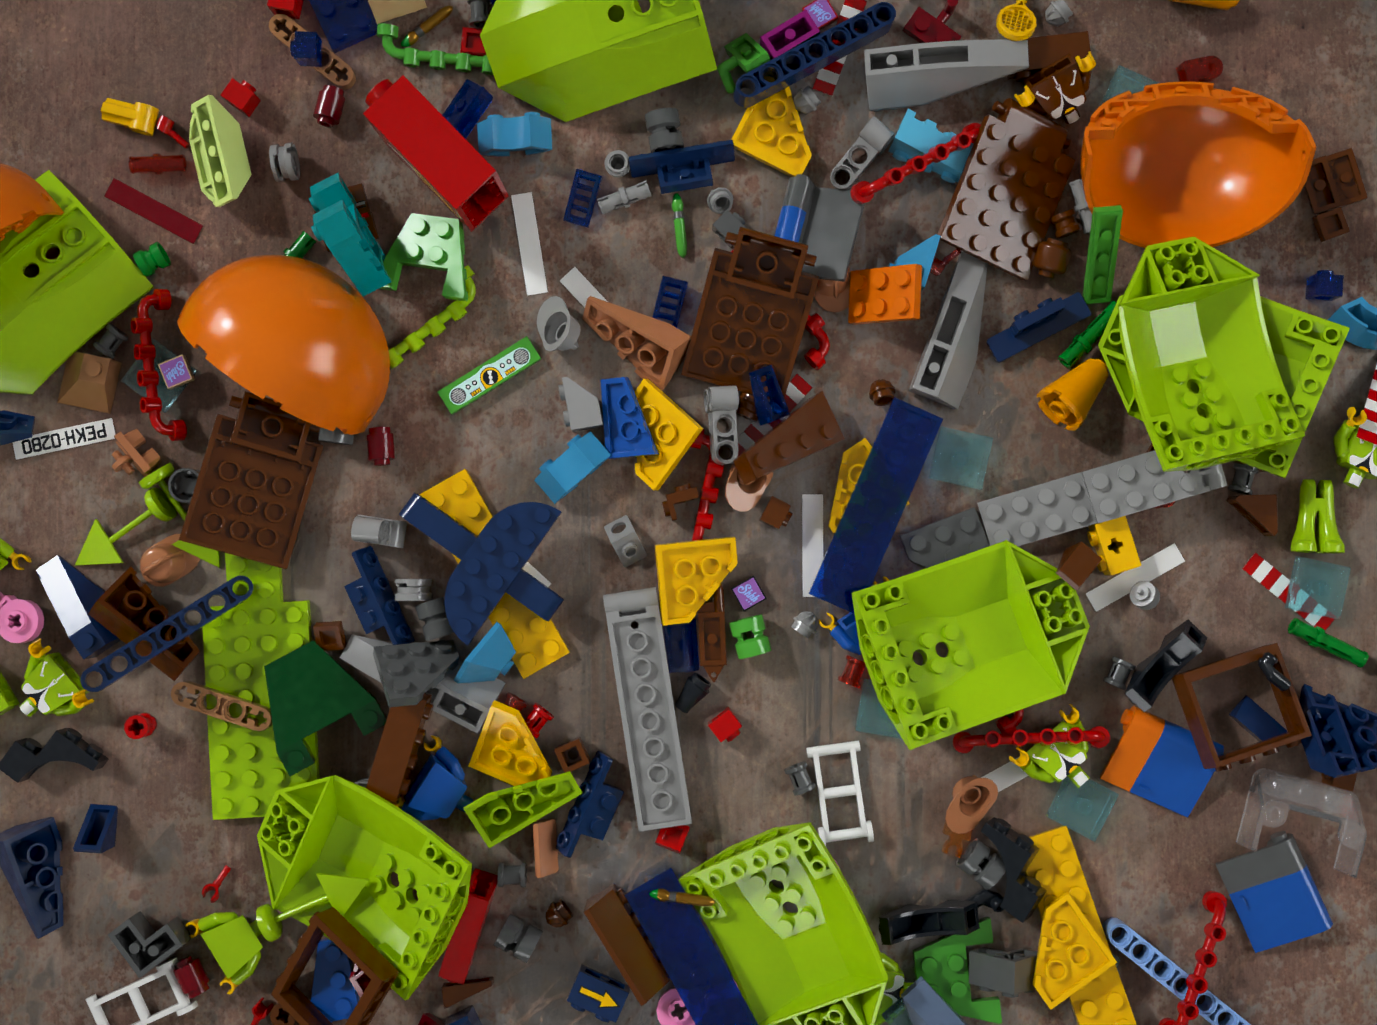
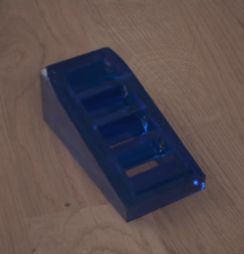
[563,169,603,228]
[652,276,688,328]
[749,364,790,426]

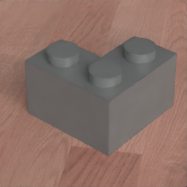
[108,911,192,978]
[969,947,1038,998]

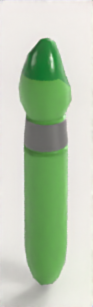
[672,193,687,258]

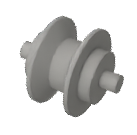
[1130,581,1160,610]

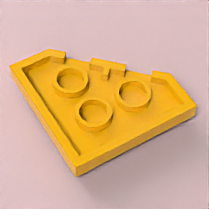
[731,76,812,177]
[635,379,704,491]
[828,438,910,548]
[655,537,738,626]
[468,700,552,786]
[1033,892,1117,1010]

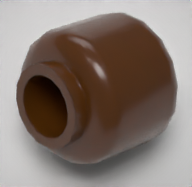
[1033,238,1072,279]

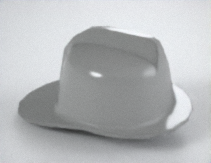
[537,296,580,352]

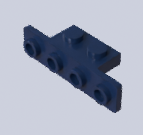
[629,140,735,194]
[986,292,1091,363]
[344,546,415,645]
[556,751,624,858]

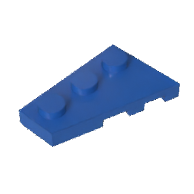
[600,377,658,459]
[311,938,359,1022]

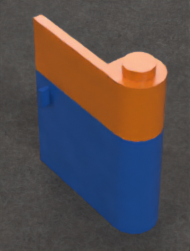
[1100,706,1224,818]

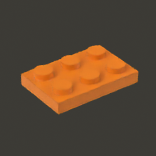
[848,264,922,325]

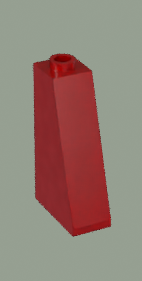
[438,868,498,985]

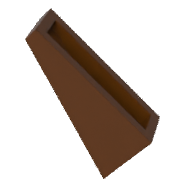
[441,977,494,1009]

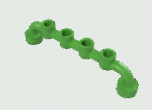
[377,23,493,75]

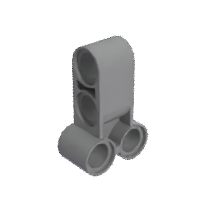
[830,116,895,190]
[704,385,739,465]
[351,515,407,548]

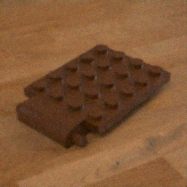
[937,98,1075,280]
[681,227,819,403]
[179,391,323,569]

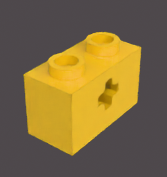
[1087,516,1142,576]

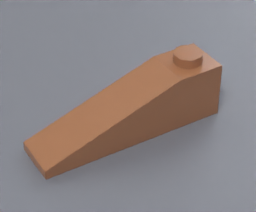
[582,296,691,390]

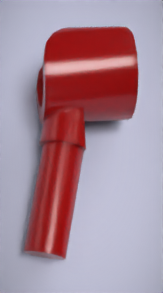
[156,115,190,149]
[202,865,231,903]
[250,997,274,1025]

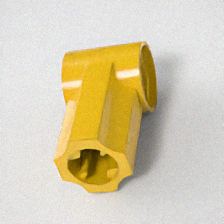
[101,98,159,136]

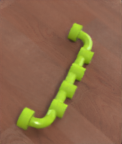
[389,265,476,369]

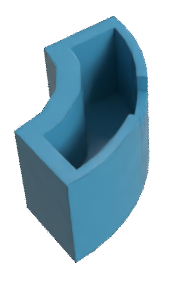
[477,112,552,156]
[1328,297,1377,350]
[534,431,611,504]

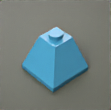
[888,234,941,291]
[454,622,516,683]

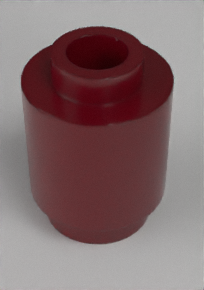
[313,85,345,128]
[367,427,395,466]
[173,955,210,999]

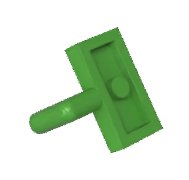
[717,33,771,93]

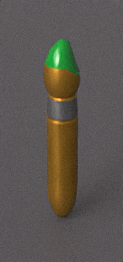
[401,5,453,47]
[650,889,716,906]

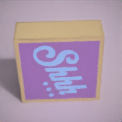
[158,354,195,390]

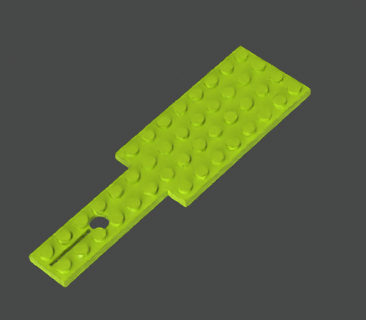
[202,553,320,820]

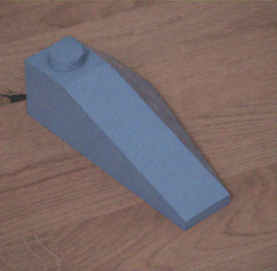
[901,976,968,1025]

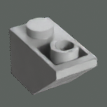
[558,377,604,432]

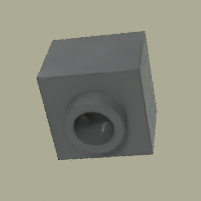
[712,210,746,248]

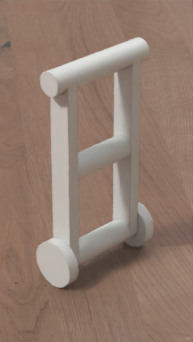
[806,740,874,846]
[85,957,198,1025]

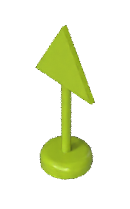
[138,463,220,568]
[75,487,177,566]
[256,873,369,942]

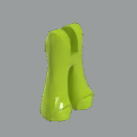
[1290,479,1345,554]

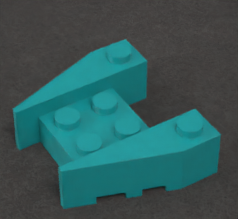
[309,172,392,297]

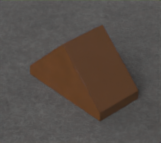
[1226,494,1278,536]
[1056,541,1102,591]

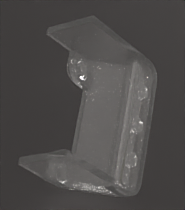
[1236,768,1367,878]

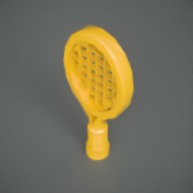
[996,0,1037,41]

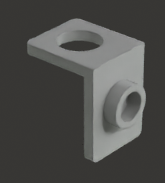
[604,515,647,567]

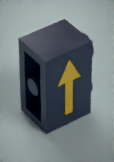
[567,965,630,1023]

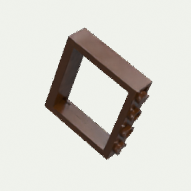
[1172,643,1312,772]
[271,907,400,1025]

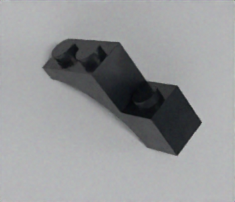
[1125,619,1207,712]
[0,728,109,783]
[981,817,1047,923]
[879,900,980,945]

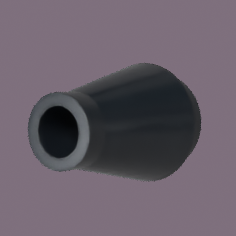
[675,673,711,713]

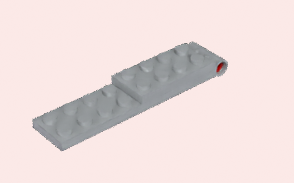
[977,450,1228,546]
[603,587,692,832]

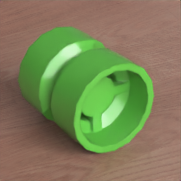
[729,614,772,659]

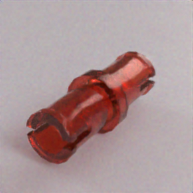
[129,153,187,175]

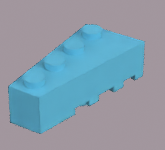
[888,108,973,183]

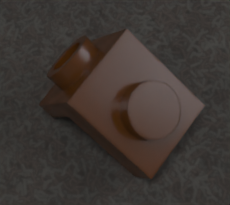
[662,484,699,521]

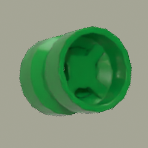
[133,241,171,277]

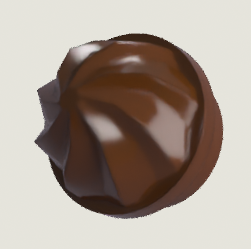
[869,379,896,406]
[546,899,573,928]

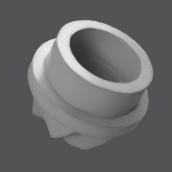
[1045,0,1073,27]
[794,85,821,114]
[604,150,630,177]
[707,187,733,214]
[791,611,818,638]

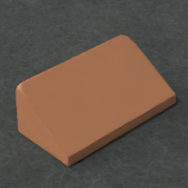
[533,819,559,878]

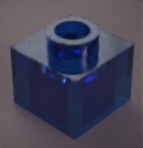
[290,31,322,67]
[1305,270,1344,301]

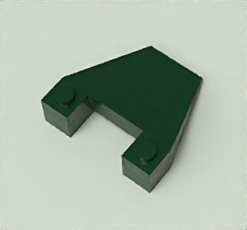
[264,640,387,777]

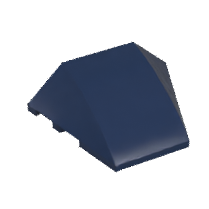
[1299,684,1377,778]

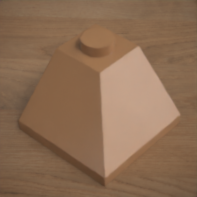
[57,352,122,414]

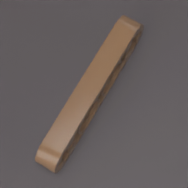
[269,14,356,90]
[171,681,272,731]

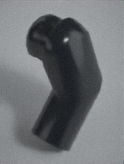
[1258,652,1291,691]
[964,889,1004,912]

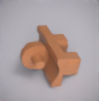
[112,429,161,478]

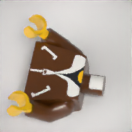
[1014,51,1096,124]

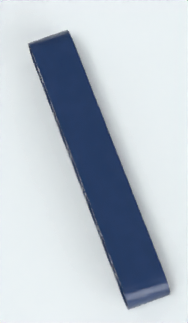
[733,2,896,108]
[399,492,564,622]
[80,576,253,692]

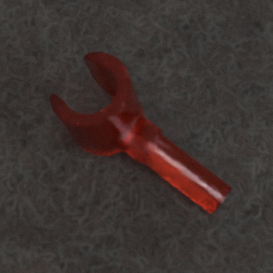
[930,248,961,276]

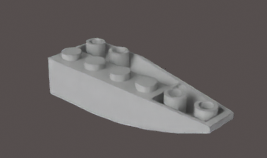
[864,39,1029,111]
[908,251,988,410]
[340,634,506,734]

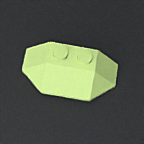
[189,95,252,207]

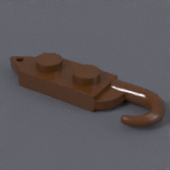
[698,583,727,682]

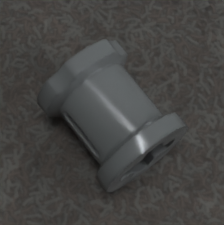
[467,0,491,28]
[93,323,129,359]
[1228,463,1259,495]
[1103,656,1136,690]
[784,761,816,796]
[498,863,527,887]

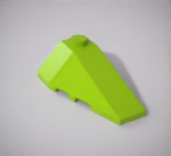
[463,771,583,848]

